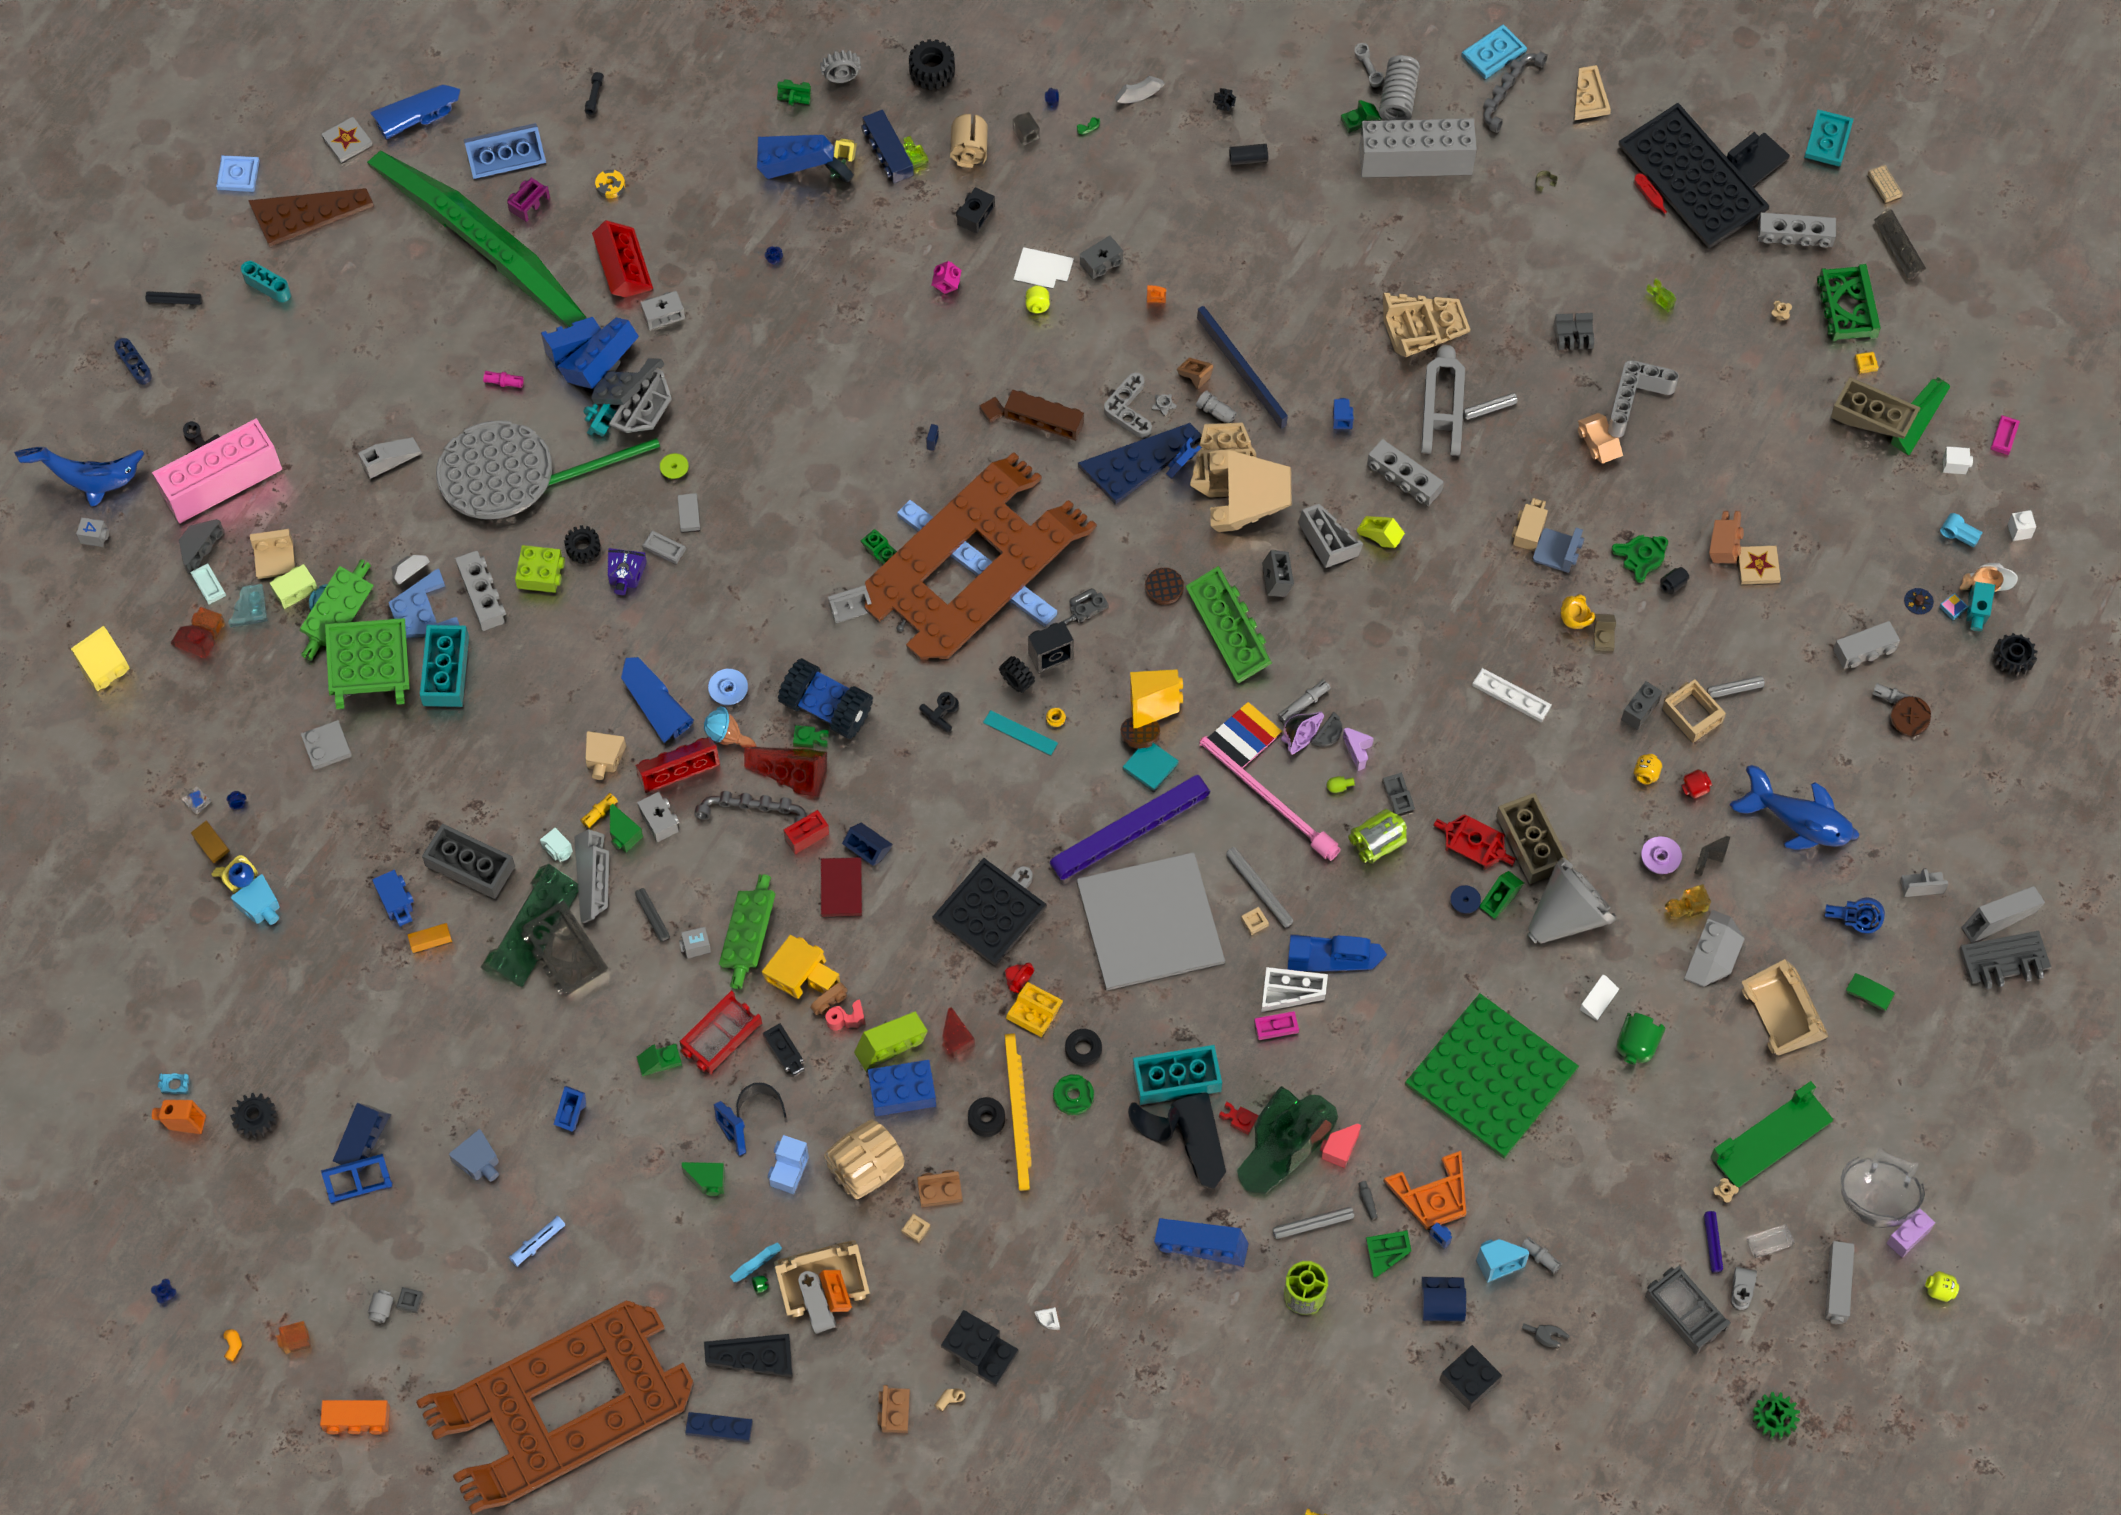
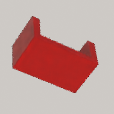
[784,810,829,854]

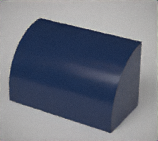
[842,822,893,866]

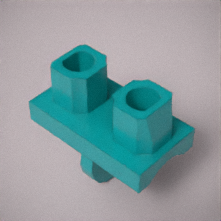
[583,404,617,437]

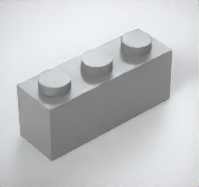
[1833,621,1900,669]

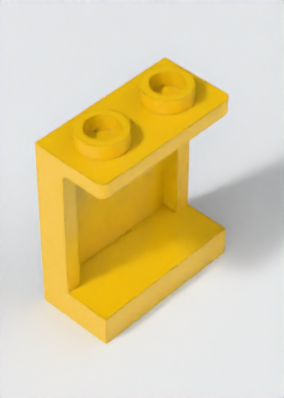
[762,935,826,999]

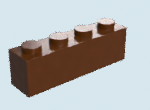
[1004,389,1084,441]

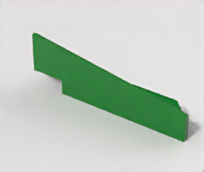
[1891,377,1950,455]

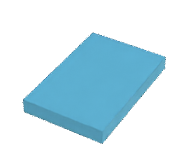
[1461,24,1527,79]

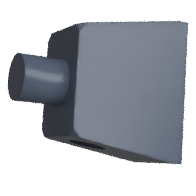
[449,1129,499,1182]

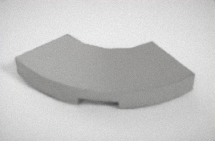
[1115,76,1165,103]

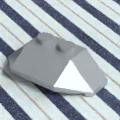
[609,369,672,433]
[1684,910,1745,987]

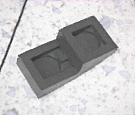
[1382,772,1415,815]

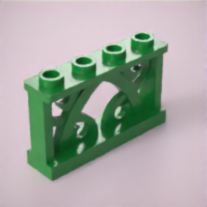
[1817,264,1881,341]

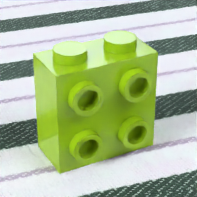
[515,545,565,593]

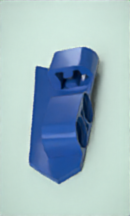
[370,85,460,140]
[621,657,694,743]
[1287,934,1387,972]

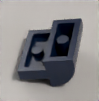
[1421,1277,1466,1321]

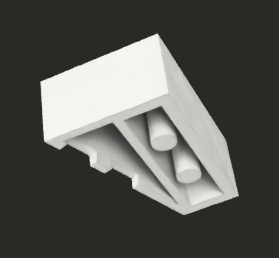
[1261,967,1328,1012]

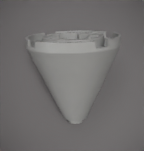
[1528,857,1617,944]

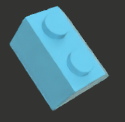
[1476,1239,1529,1283]

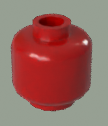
[1681,769,1713,799]

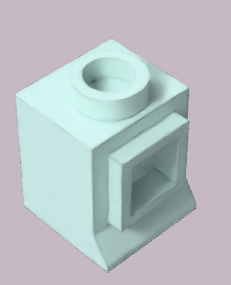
[540,828,573,862]

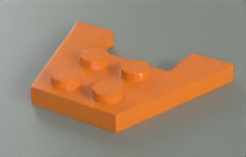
[1383,1151,1466,1230]

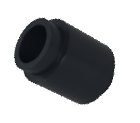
[1660,567,1689,594]

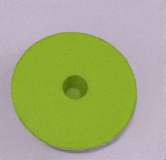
[660,453,689,479]

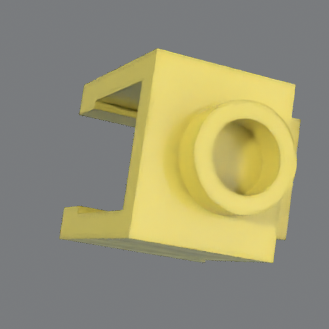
[834,138,857,162]

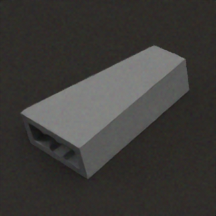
[1961,886,2045,943]

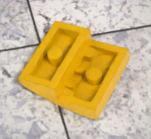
[1006,982,1063,1038]

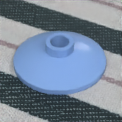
[708,669,748,705]

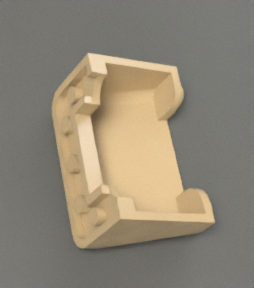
[1742,959,1828,1056]
[773,1240,870,1317]

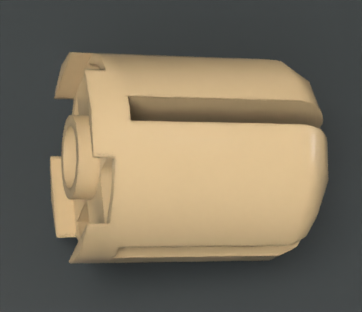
[950,114,988,168]

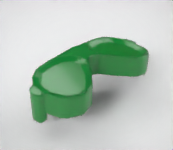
[1077,117,1100,135]

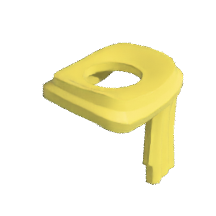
[211,855,258,894]

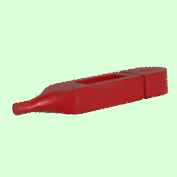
[1634,173,1667,214]

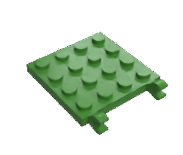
[325,618,410,709]

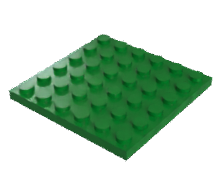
[1405,993,1579,1159]

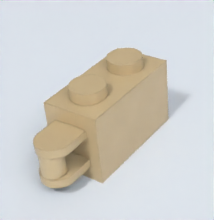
[1511,498,1548,551]

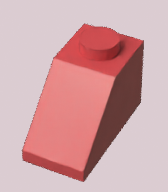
[1320,1124,1361,1168]

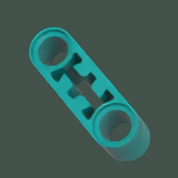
[241,261,291,302]

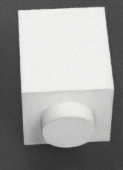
[1943,447,1973,475]
[2007,510,2036,541]

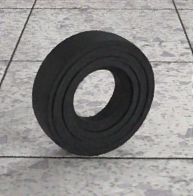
[1065,1029,1102,1066]

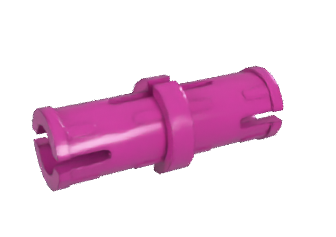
[483,371,524,388]

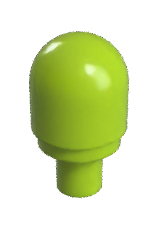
[1326,776,1355,793]

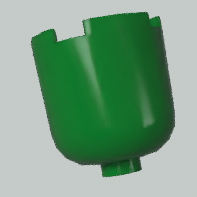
[1616,1013,1666,1065]

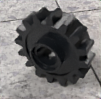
[1992,633,2038,676]
[230,1093,278,1139]

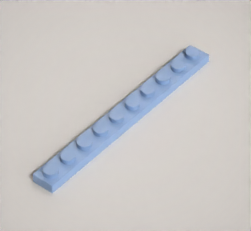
[897,500,1057,627]

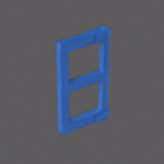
[321,1154,392,1203]

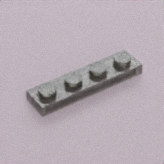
[1874,208,1926,280]

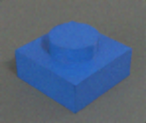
[1430,1222,1452,1249]

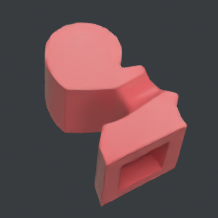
[825,999,866,1031]

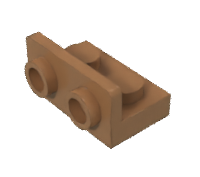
[917,1170,963,1208]
[878,1385,910,1433]

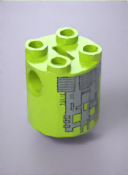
[1348,809,1407,864]
[1284,1261,1328,1314]

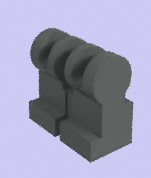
[1554,313,1594,350]

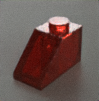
[171,625,215,659]
[942,1007,975,1059]

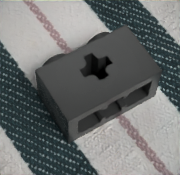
[1080,235,1123,279]
[1262,550,1294,597]
[1621,681,1662,730]

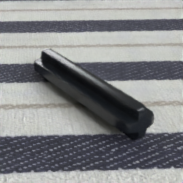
[145,291,202,305]

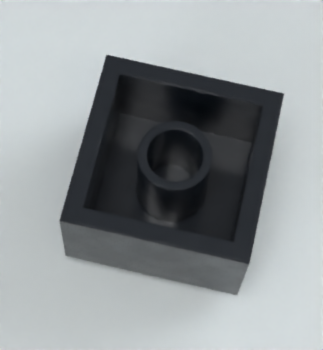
[1028,621,1074,673]
[1440,1345,1502,1411]

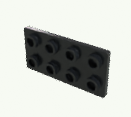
[1727,132,1790,186]

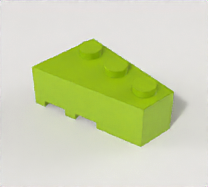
[854,1011,928,1072]

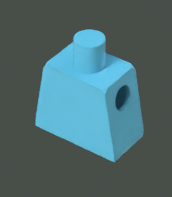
[231,874,280,925]

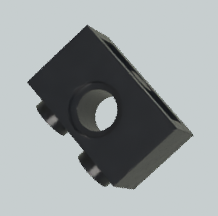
[956,187,995,234]

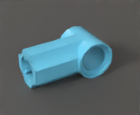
[1940,513,1983,548]

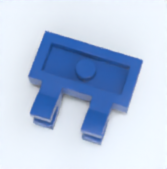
[1166,437,1202,479]

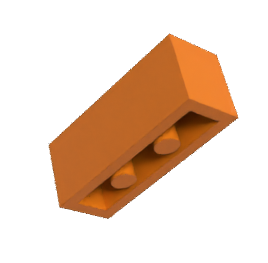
[320,1400,390,1435]

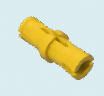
[580,793,618,829]

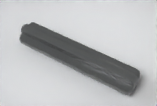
[635,888,670,942]

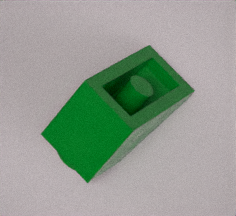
[610,804,643,853]
[1479,871,1524,919]
[682,1162,725,1196]

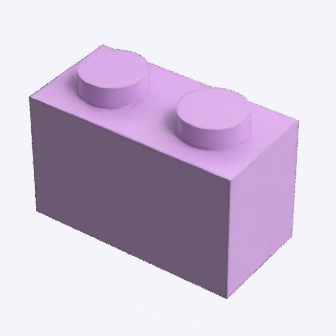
[1887,1208,1935,1258]

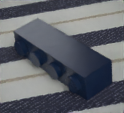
[861,109,914,184]

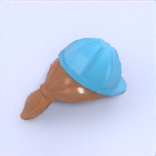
[704,706,756,749]

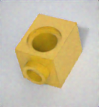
[807,963,840,994]

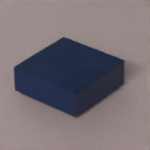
[926,424,939,451]

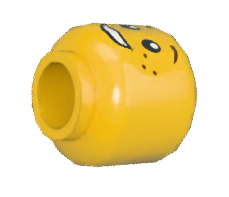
[1634,754,1662,784]

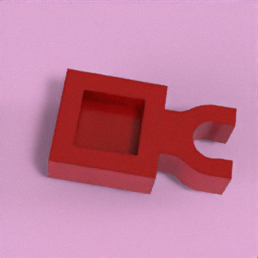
[1219,1101,1259,1135]

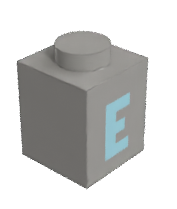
[679,927,711,959]

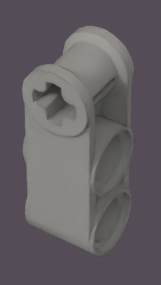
[798,1271,836,1334]

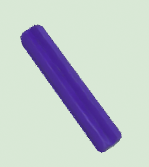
[1704,1211,1723,1272]

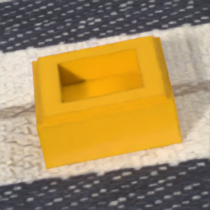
[1854,352,1879,374]

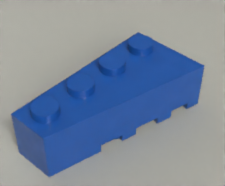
[757,135,834,179]
[557,317,639,389]
[1154,1218,1249,1267]

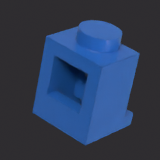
[1333,398,1354,429]

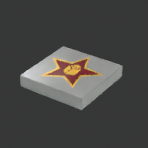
[321,117,373,163]

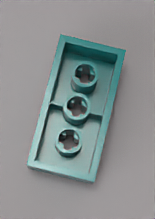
[420,625,469,707]
[1133,1045,1222,1105]

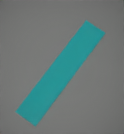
[983,710,1058,755]

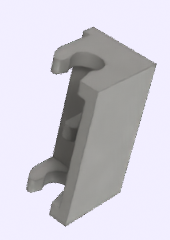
[828,585,872,623]

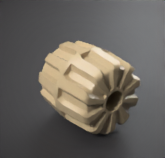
[824,1119,905,1199]

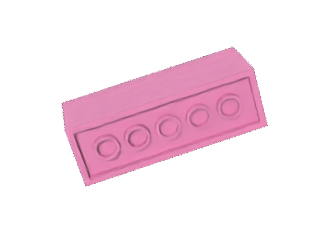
[152,418,282,524]

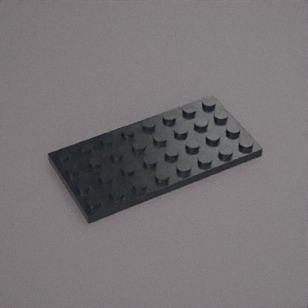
[1618,103,1770,249]

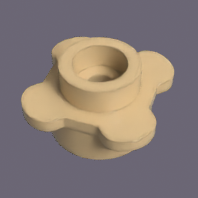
[1771,301,1792,320]
[1713,1178,1739,1203]

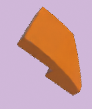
[1147,285,1166,303]

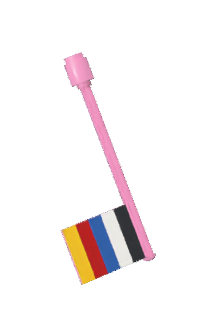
[1199,702,1341,861]

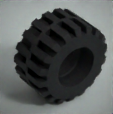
[909,39,955,90]

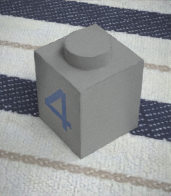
[76,518,109,547]

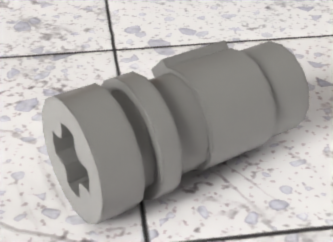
[1196,390,1237,423]

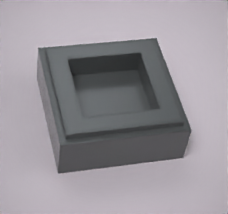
[396,1287,424,1314]

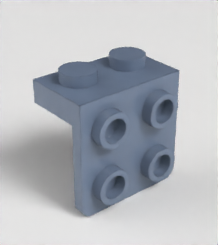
[1533,528,1585,573]

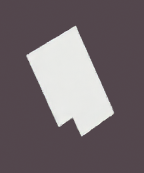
[1013,247,1074,288]

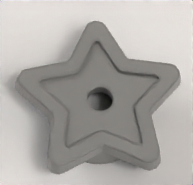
[1152,394,1177,416]

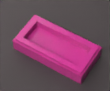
[1990,415,2020,455]

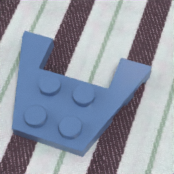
[388,569,459,638]

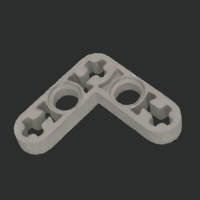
[1104,373,1152,439]

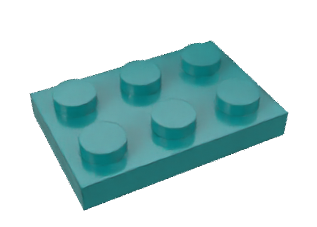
[1804,109,1854,167]

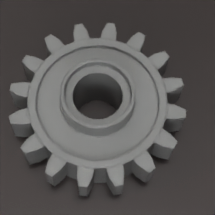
[820,50,861,83]

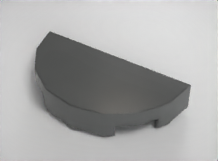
[1312,712,1342,747]

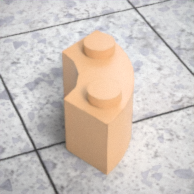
[1578,413,1623,464]

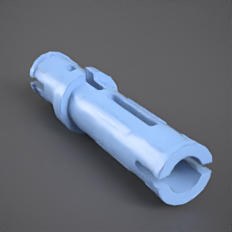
[509,1216,565,1267]

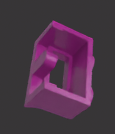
[507,177,550,222]

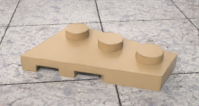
[1574,65,1611,120]

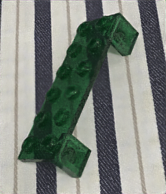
[480,864,579,987]

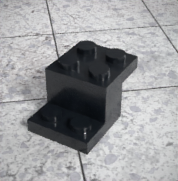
[941,1310,1019,1387]

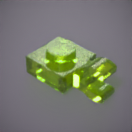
[904,136,928,169]
[1646,279,1676,313]

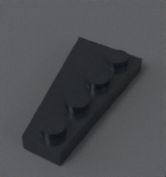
[704,1334,793,1377]

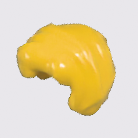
[1560,594,1595,629]

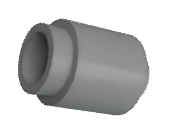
[368,1290,394,1323]

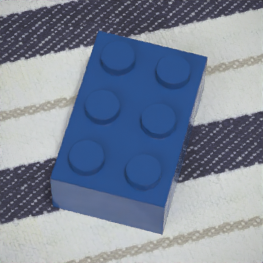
[868,1060,936,1117]

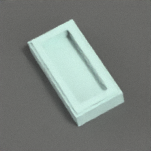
[190,563,226,605]

